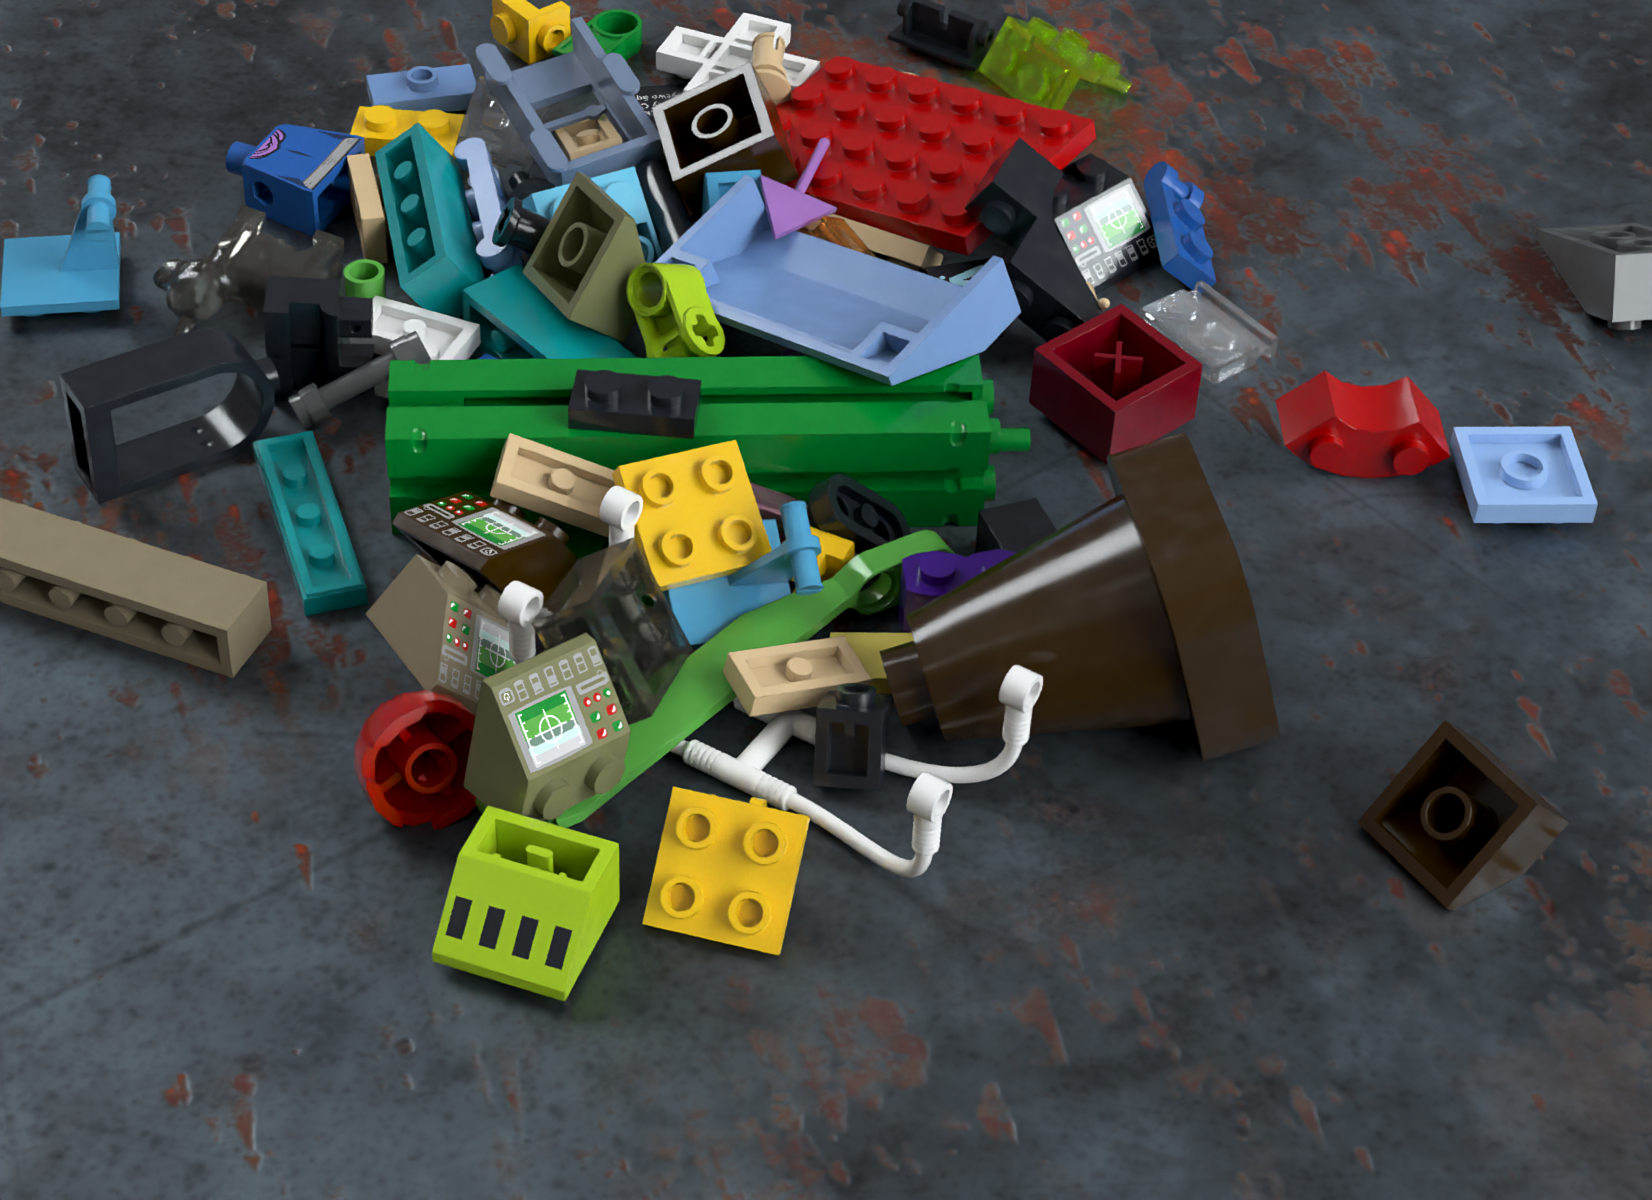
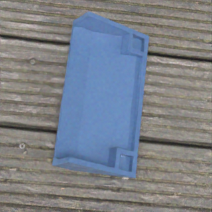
[654,175,1021,386]

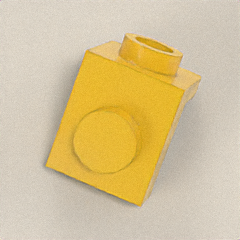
[490,0,571,65]

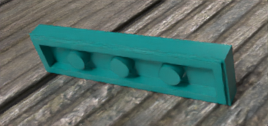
[253,431,368,616]

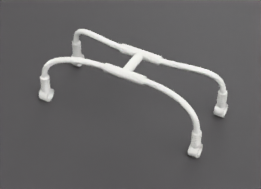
[497,486,1043,878]

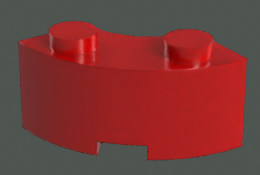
[1276,370,1451,478]

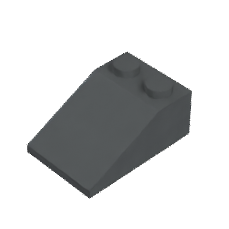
[1537,223,1652,330]

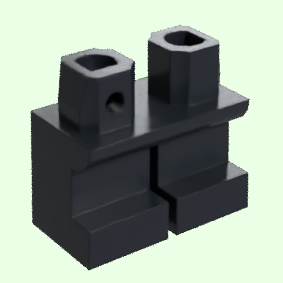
[264,275,374,401]

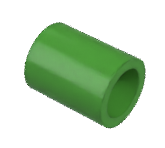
[344,259,386,299]

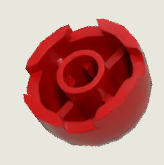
[354,690,476,829]

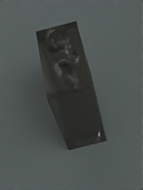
[531,537,693,725]

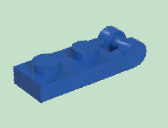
[1144,161,1216,296]

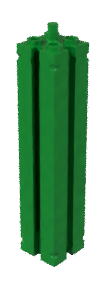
[385,354,1031,535]

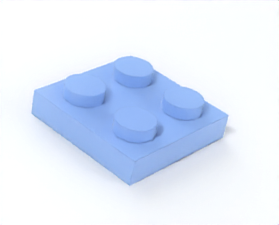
[1450,426,1598,524]

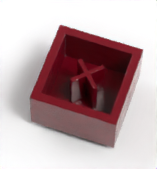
[1029,303,1203,466]

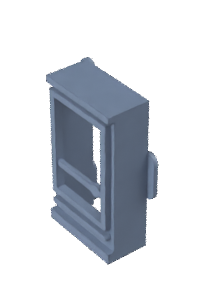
[476,16,663,187]

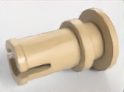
[752,32,791,105]

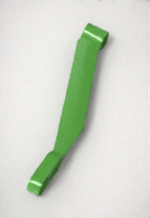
[475,530,955,828]

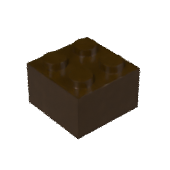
[652,62,799,220]

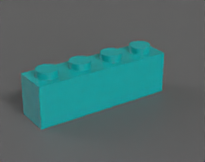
[375,123,485,318]
[462,264,638,359]

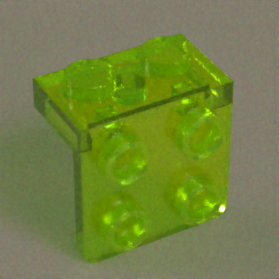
[978,16,1132,110]

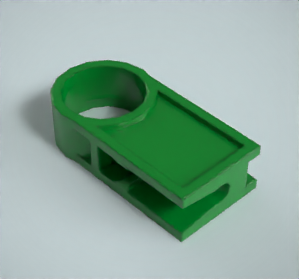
[552,9,642,61]

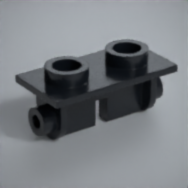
[888,0,1001,72]

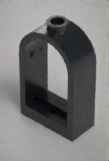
[59,329,280,504]

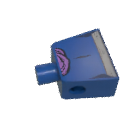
[226,124,365,238]

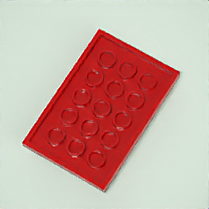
[776,56,1096,256]

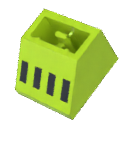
[432,805,620,1002]

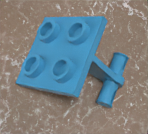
[0,174,121,317]
[664,501,824,650]

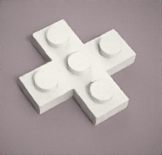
[656,13,820,93]

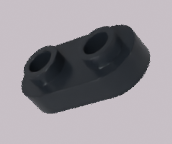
[808,474,911,555]

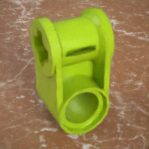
[626,262,725,358]

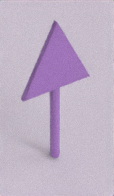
[759,138,837,240]

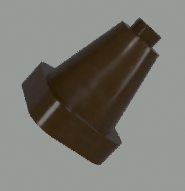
[879,432,1280,762]

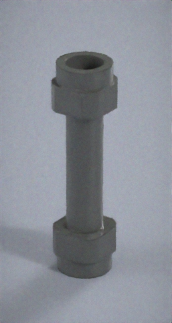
[288,331,432,429]

